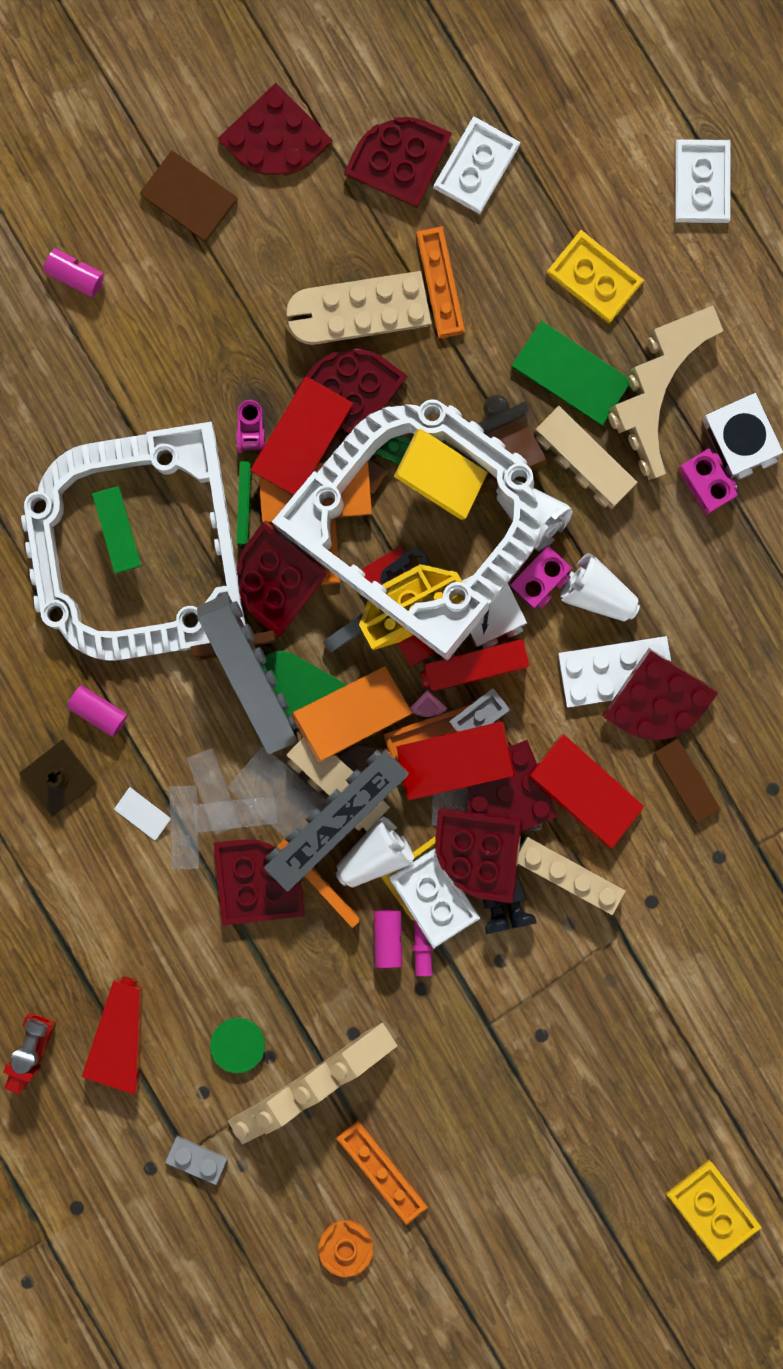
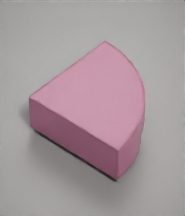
[410,690,448,717]

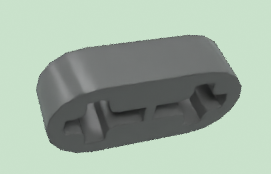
[323,614,363,654]

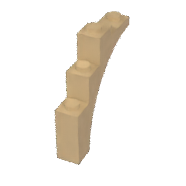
[608,306,723,480]
[228,1022,397,1145]

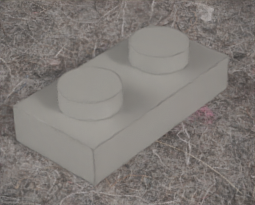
[449,688,510,732]
[165,1135,228,1185]

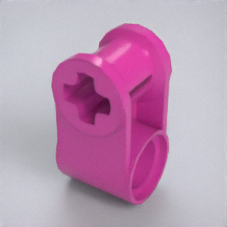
[237,400,266,454]

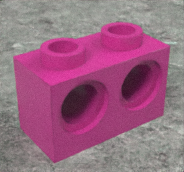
[677,449,738,515]
[509,546,572,610]

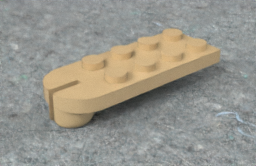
[285,271,431,345]

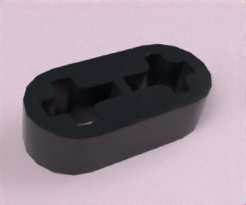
[380,549,427,585]

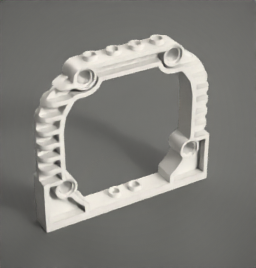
[272,400,541,661]
[21,422,246,661]

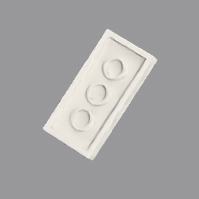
[558,636,671,708]

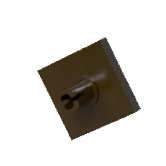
[19,740,97,817]

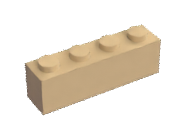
[534,406,638,509]
[287,737,390,831]
[518,837,625,915]

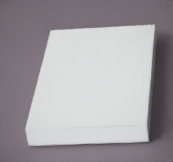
[433,116,521,214]
[675,140,730,223]
[389,848,480,948]

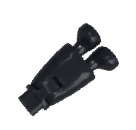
[482,872,537,934]

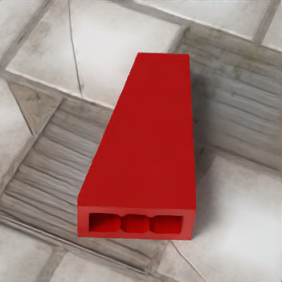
[420,639,529,692]
[81,976,143,1094]

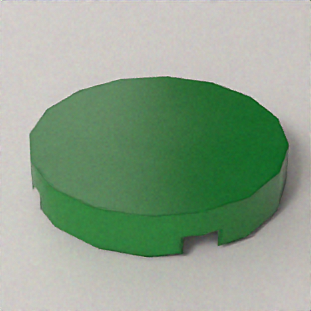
[210,1017,265,1073]

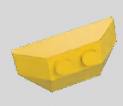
[359,564,465,650]

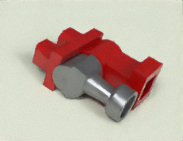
[3,1013,56,1094]

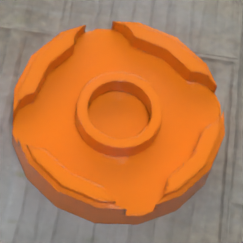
[318,1220,373,1277]

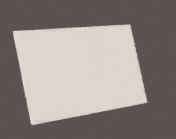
[114,787,171,840]

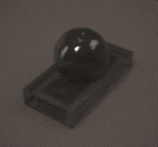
[477,394,529,434]

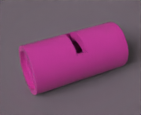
[43,248,105,298]
[66,685,128,737]
[373,910,402,968]

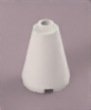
[496,479,573,552]
[561,553,640,622]
[336,816,414,888]

